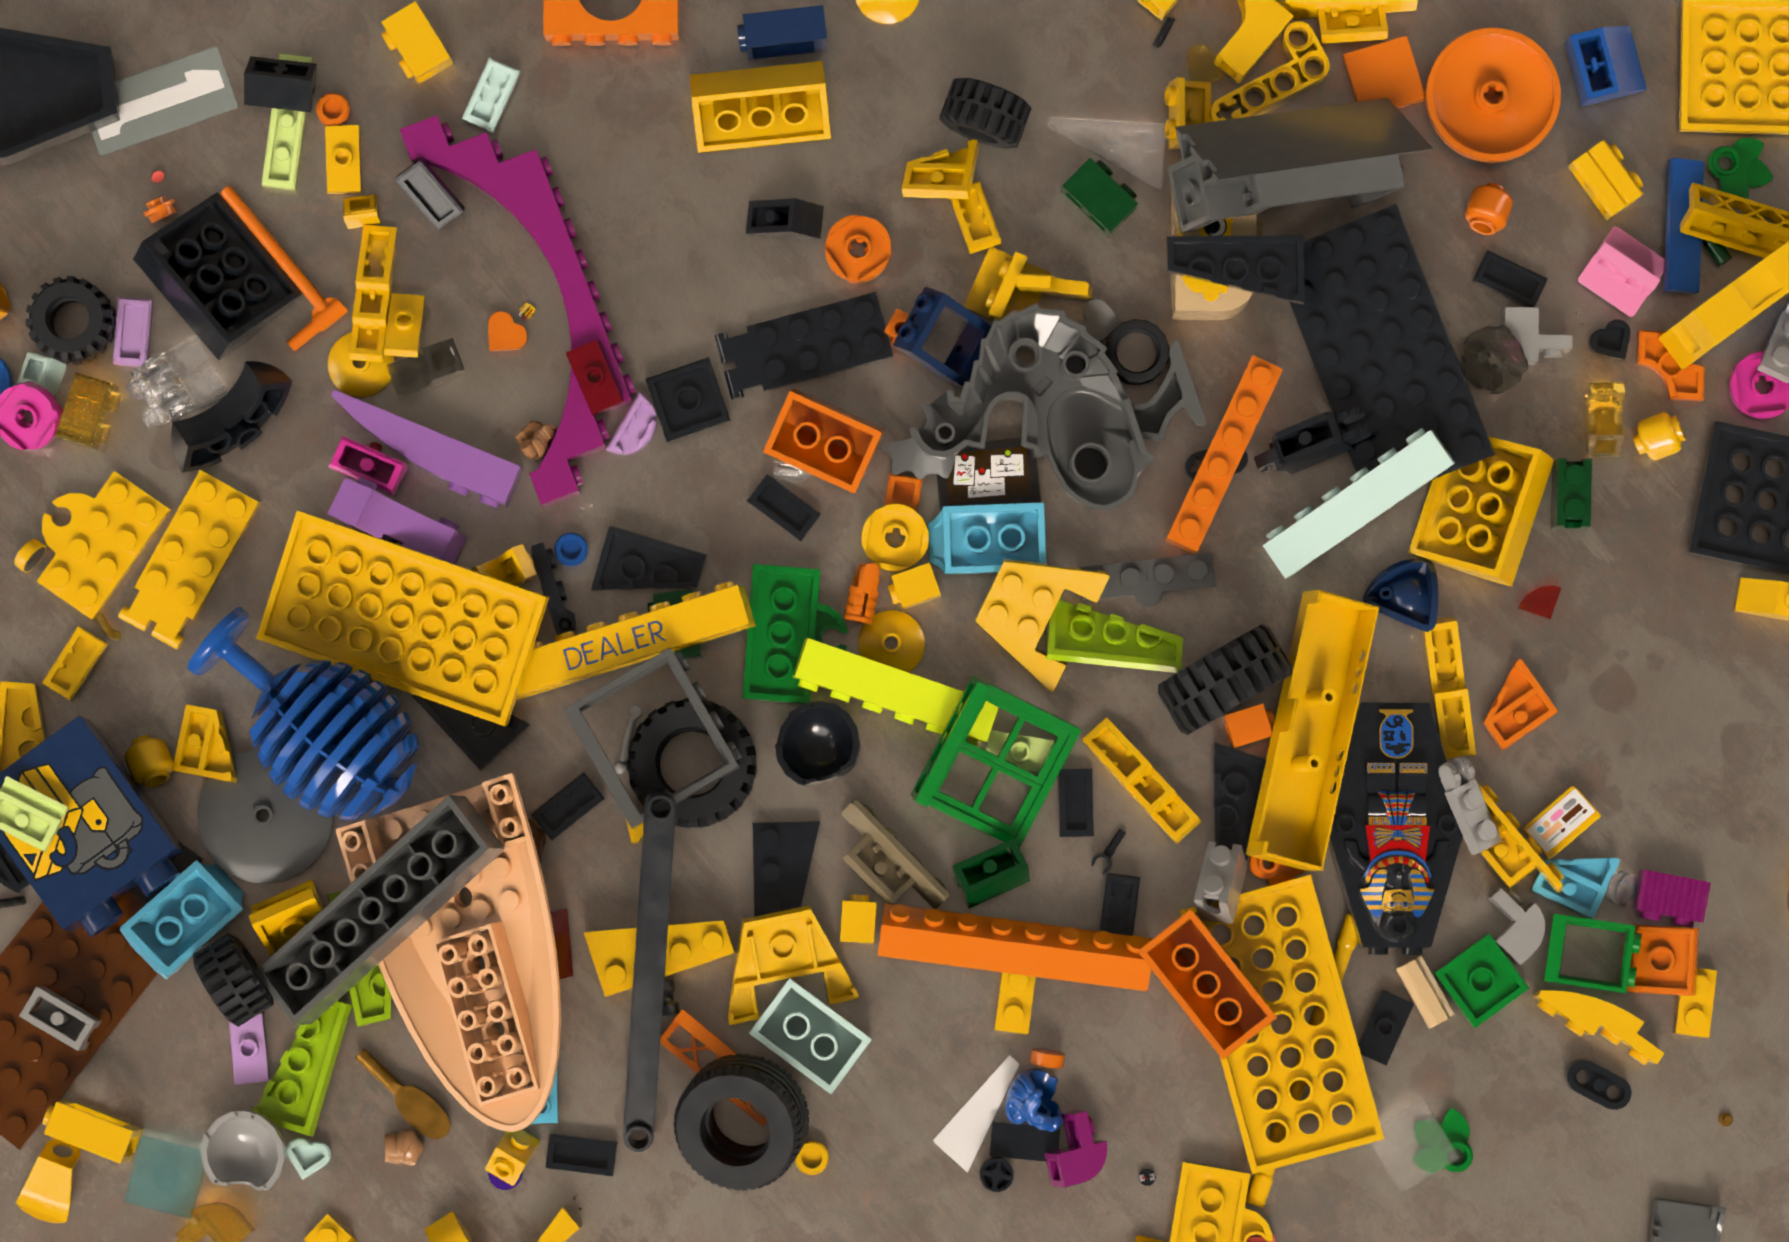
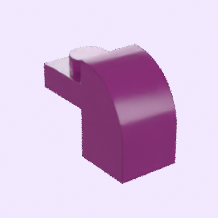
[1045,1110,1107,1188]

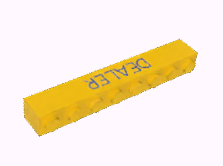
[516,581,756,701]

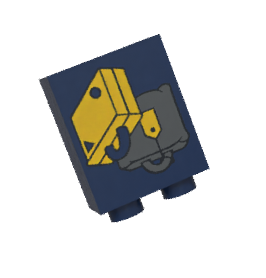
[0,715,184,938]

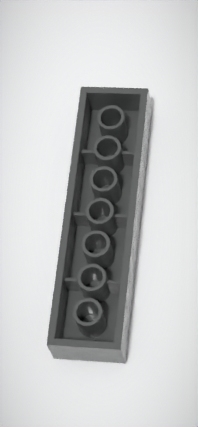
[255,795,505,1025]

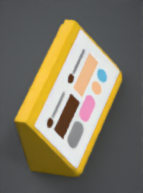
[1523,786,1601,860]

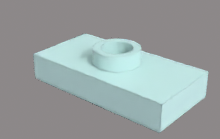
[462,58,521,134]

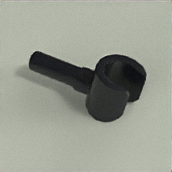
[1092,829,1126,874]

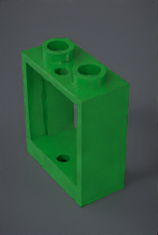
[1544,914,1642,993]

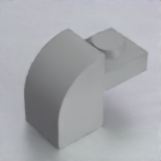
[1501,307,1572,365]
[1488,888,1545,965]

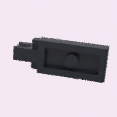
[530,542,577,635]

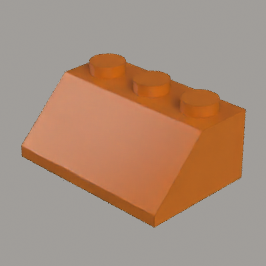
[763,388,886,494]

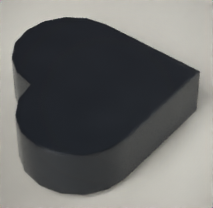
[1588,319,1631,361]

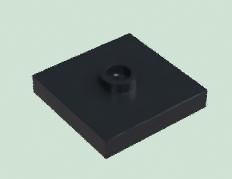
[645,357,731,443]

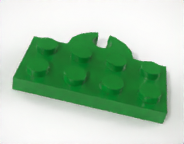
[742,564,848,704]

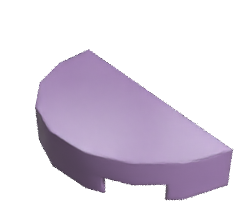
[606,392,657,455]

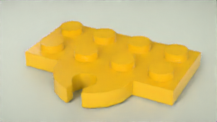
[36,471,171,620]
[1170,1162,1273,1242]

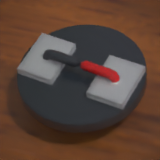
[1139,1169,1156,1186]

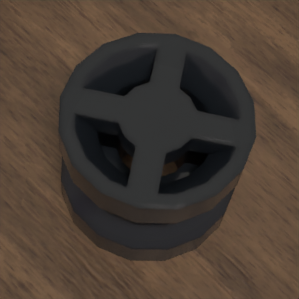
[979,1157,1014,1192]

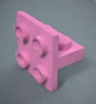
[1577,226,1665,317]

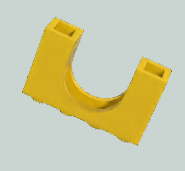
[1137,0,1294,84]

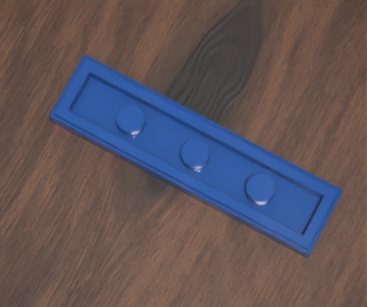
[1663,158,1704,294]

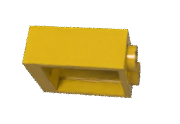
[42,1099,144,1164]

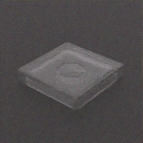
[1371,1099,1460,1193]

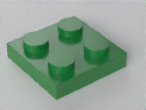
[1433,933,1529,1028]

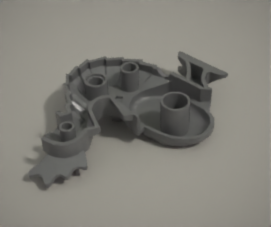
[880,303,1207,511]

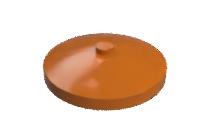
[1425,28,1561,163]

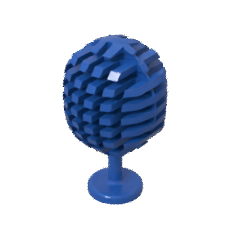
[187,607,420,820]

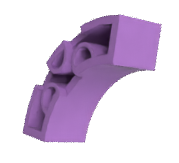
[328,477,468,564]

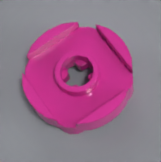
[1729,351,1789,419]
[0,381,64,450]

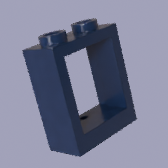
[737,5,828,61]
[893,286,991,388]

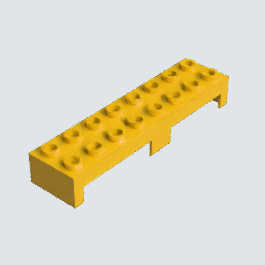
[1246,590,1379,871]

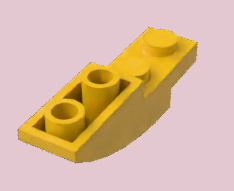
[1533,990,1665,1065]

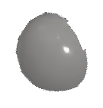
[200,1110,287,1191]

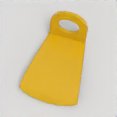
[16,1139,81,1223]

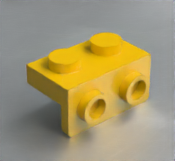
[1164,77,1211,149]

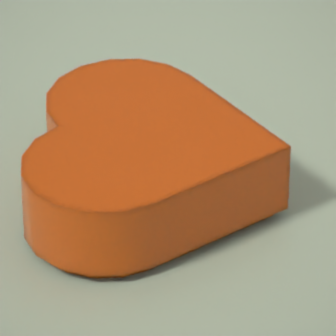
[488,311,528,352]

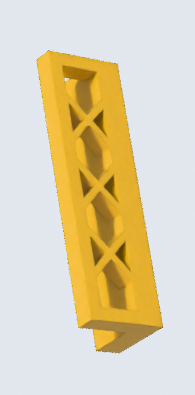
[1680,183,1789,258]

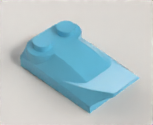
[928,503,1047,574]
[120,860,244,980]

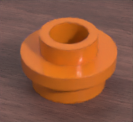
[143,195,176,223]

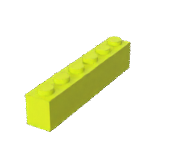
[792,638,999,746]

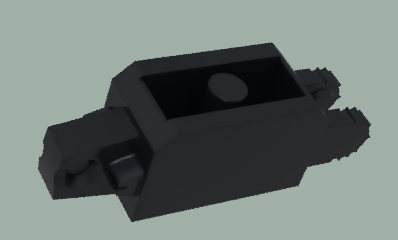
[1254,407,1372,474]

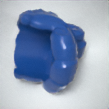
[1005,1069,1063,1132]

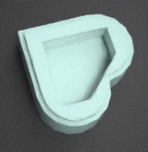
[287,1137,332,1180]

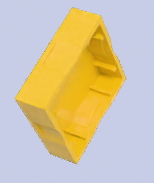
[1659,241,1789,370]

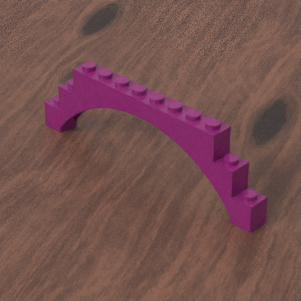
[399,115,635,508]

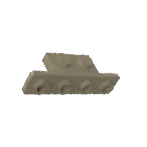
[841,799,950,909]

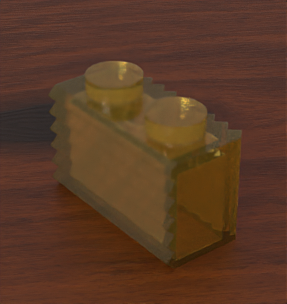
[55,372,122,451]

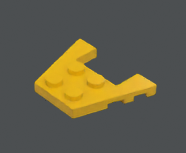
[975,559,1110,692]
[727,906,859,1025]

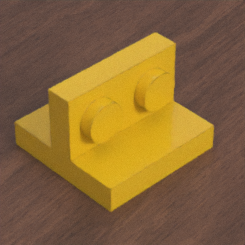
[964,247,1051,322]
[249,879,324,957]

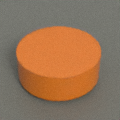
[316,93,351,126]
[1030,1048,1065,1069]

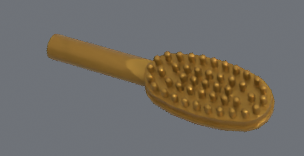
[355,1049,451,1140]

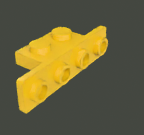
[1284,0,1418,44]
[1476,781,1564,893]

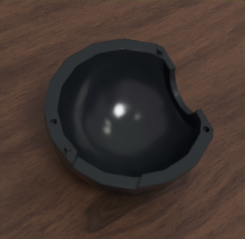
[775,701,861,786]

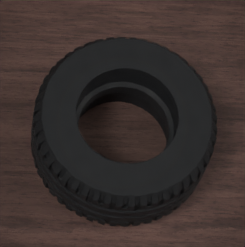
[673,1053,809,1191]

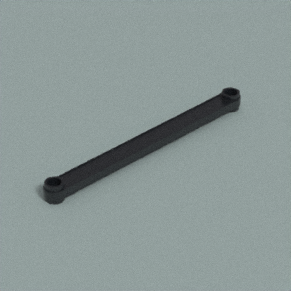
[623,788,676,1152]

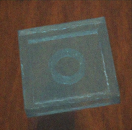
[124,1135,204,1219]

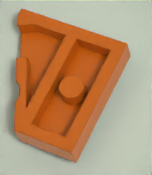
[1482,659,1558,751]

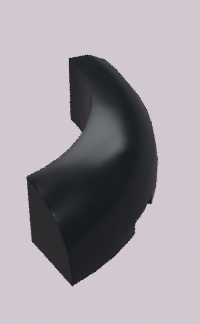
[171,361,292,473]

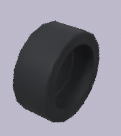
[1105,319,1169,385]

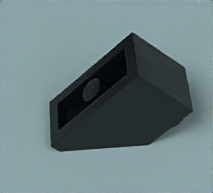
[746,198,824,240]

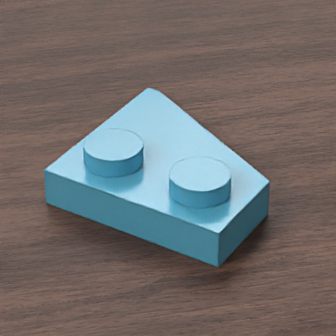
[1530,858,1620,919]

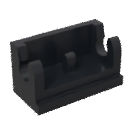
[244,56,317,113]

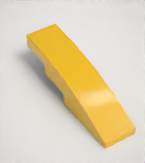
[349,225,397,362]
[1082,717,1201,844]

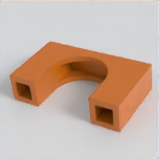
[543,0,679,46]

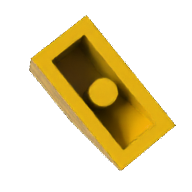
[1734,577,1789,621]

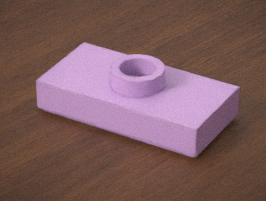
[229,1013,270,1085]

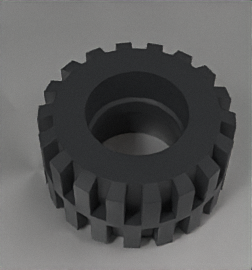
[939,78,1032,149]
[25,276,116,365]
[193,933,274,1027]

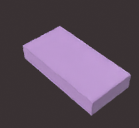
[113,297,154,368]

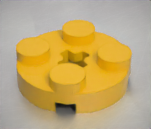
[861,503,929,571]

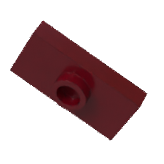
[566,340,624,416]

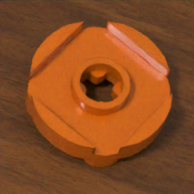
[825,215,891,284]

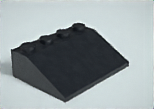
[133,192,303,361]

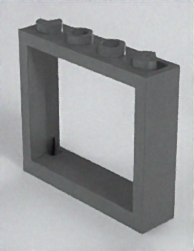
[563,648,742,829]

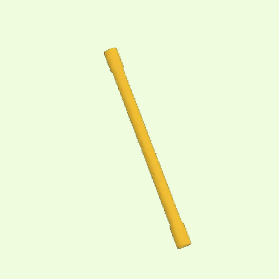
[1246,913,1358,1208]

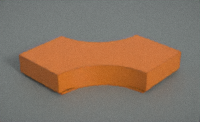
[1636,330,1705,402]

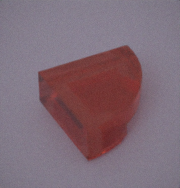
[1518,586,1561,620]

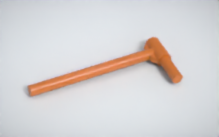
[220,185,348,352]

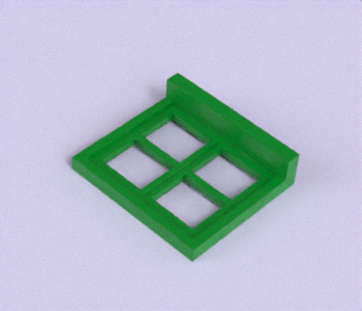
[910,675,1082,848]

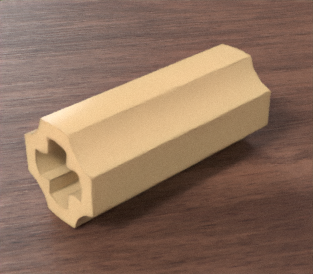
[1395,955,1455,1029]

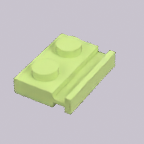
[0,776,70,852]

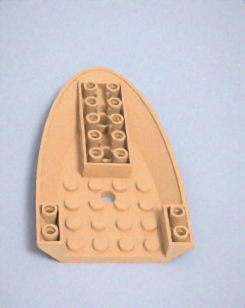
[335,773,561,1132]

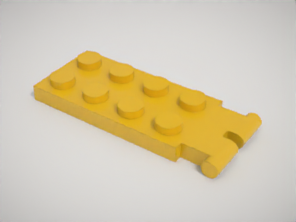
[118,470,261,650]

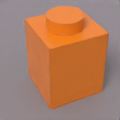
[1222,703,1275,749]

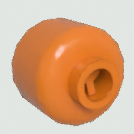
[1465,183,1513,235]

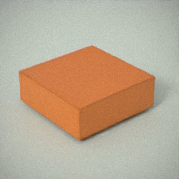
[884,473,923,512]

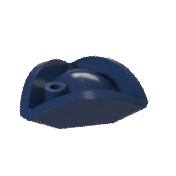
[1363,558,1438,632]

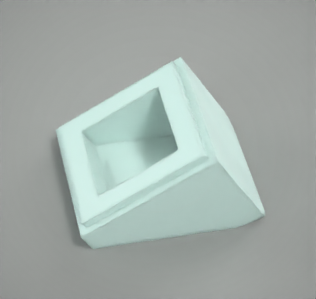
[17,351,67,395]

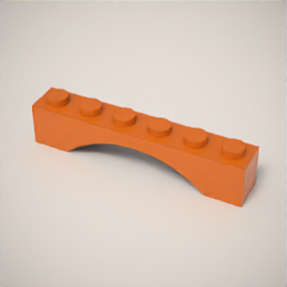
[1165,355,1283,554]

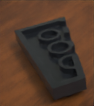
[1166,235,1305,305]

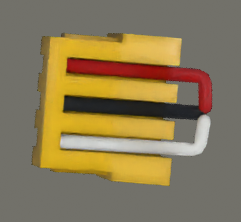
[519,302,536,320]

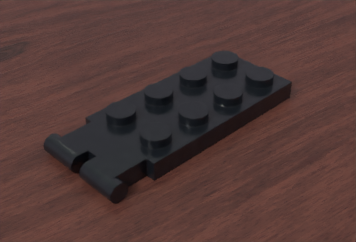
[714,292,893,400]

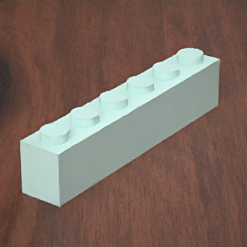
[1262,428,1455,579]

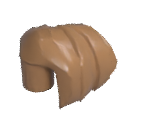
[515,421,557,461]
[384,1129,424,1166]

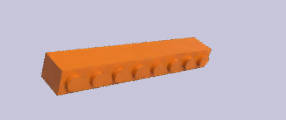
[878,903,1153,991]

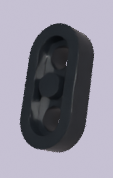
[1565,1060,1632,1110]

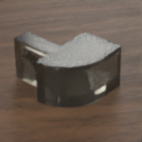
[386,338,465,398]

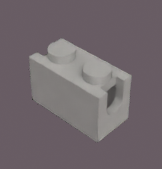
[1194,841,1247,924]
[19,986,102,1051]

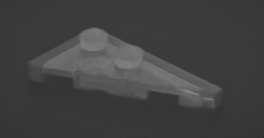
[1048,117,1165,190]

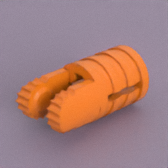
[843,562,881,625]

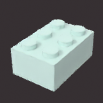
[749,978,872,1094]

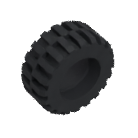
[1158,624,1292,735]
[627,698,757,828]

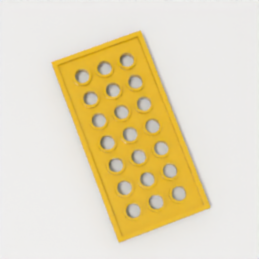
[1180,875,1385,1175]

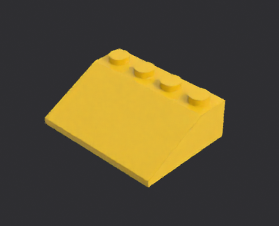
[1408,436,1554,587]

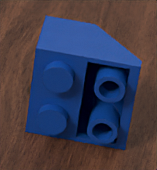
[1564,26,1647,107]

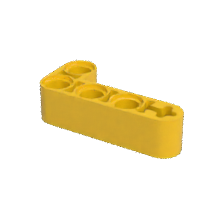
[1210,21,1330,122]

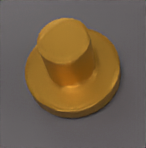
[1719,1113,1733,1126]

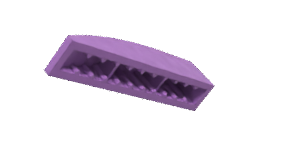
[331,389,523,509]

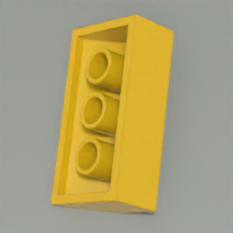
[690,61,831,153]

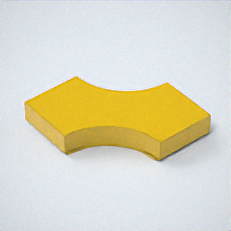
[1017,273,1093,300]

